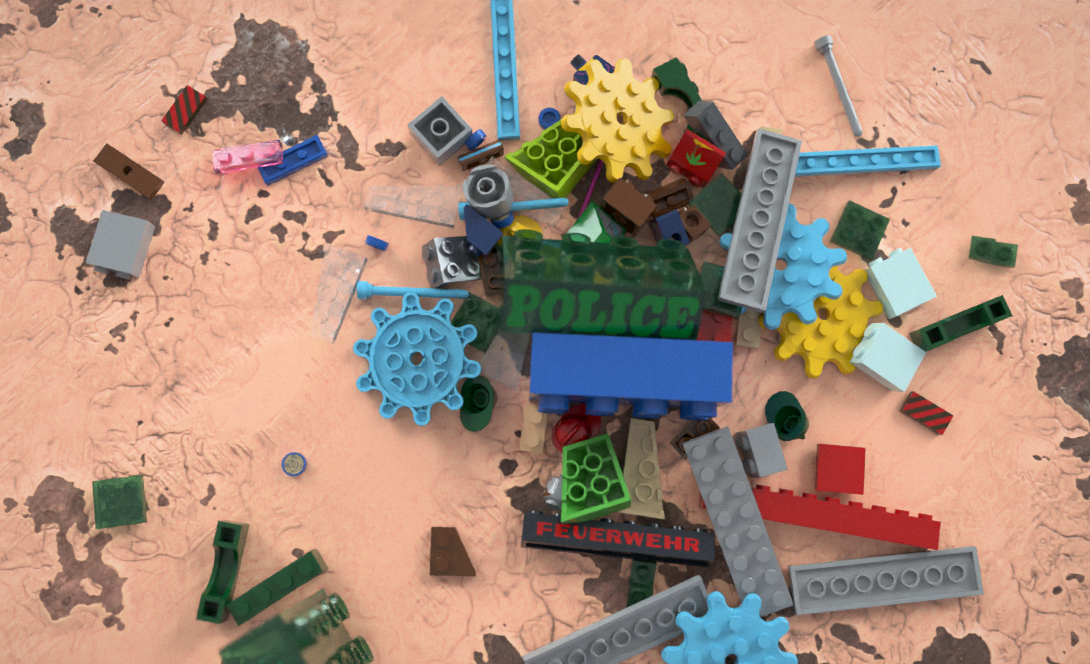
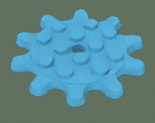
[714,203,847,330]
[353,292,481,426]
[661,591,798,664]

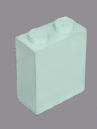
[865,248,937,319]
[850,323,926,392]

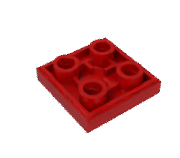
[815,443,866,495]

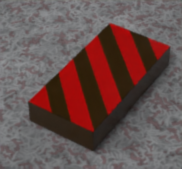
[161,85,208,135]
[900,391,954,436]

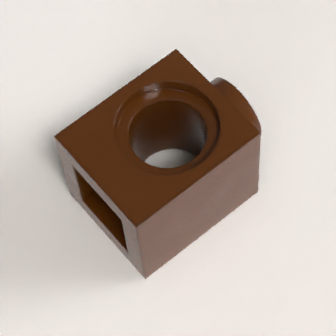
[678,204,711,244]

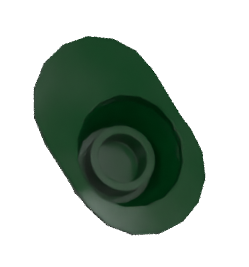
[460,375,497,432]
[765,391,809,441]

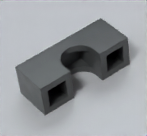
[683,100,748,170]

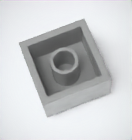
[407,96,473,167]
[735,423,788,478]

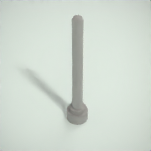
[814,35,863,137]

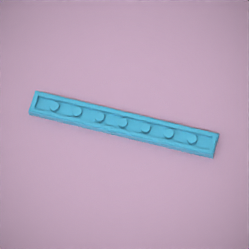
[491,0,520,141]
[795,145,941,177]

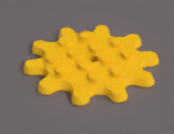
[561,59,674,183]
[758,266,883,379]

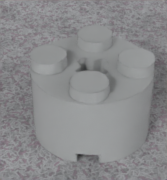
[463,165,513,219]

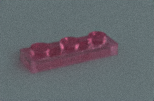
[213,140,283,174]

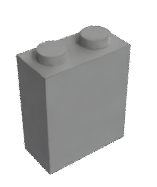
[86,210,155,280]

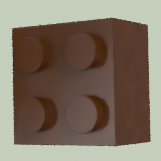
[600,178,657,238]

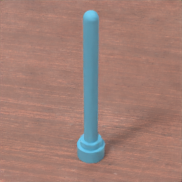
[458,198,569,221]
[357,281,469,300]

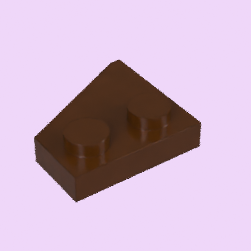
[430,526,476,576]

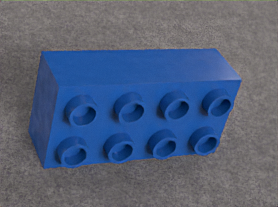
[529,333,733,420]

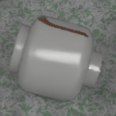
[543,474,562,512]

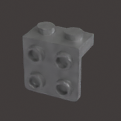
[422,236,482,289]

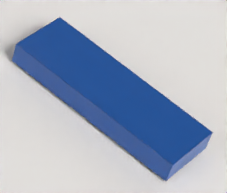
[256,135,329,186]

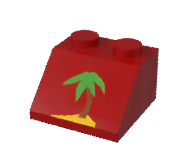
[666,129,726,189]

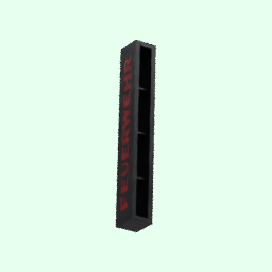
[521,511,715,568]

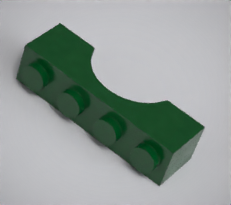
[651,57,710,143]
[909,295,1013,352]
[196,519,250,624]
[226,549,329,626]

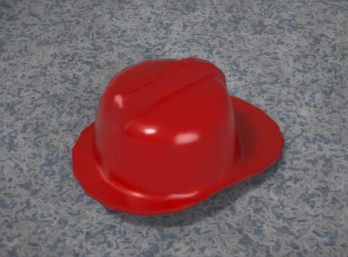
[551,404,601,453]

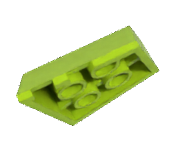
[504,120,597,199]

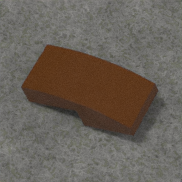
[670,418,720,460]

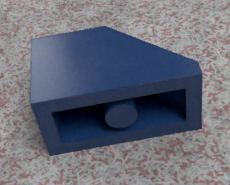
[463,204,503,258]

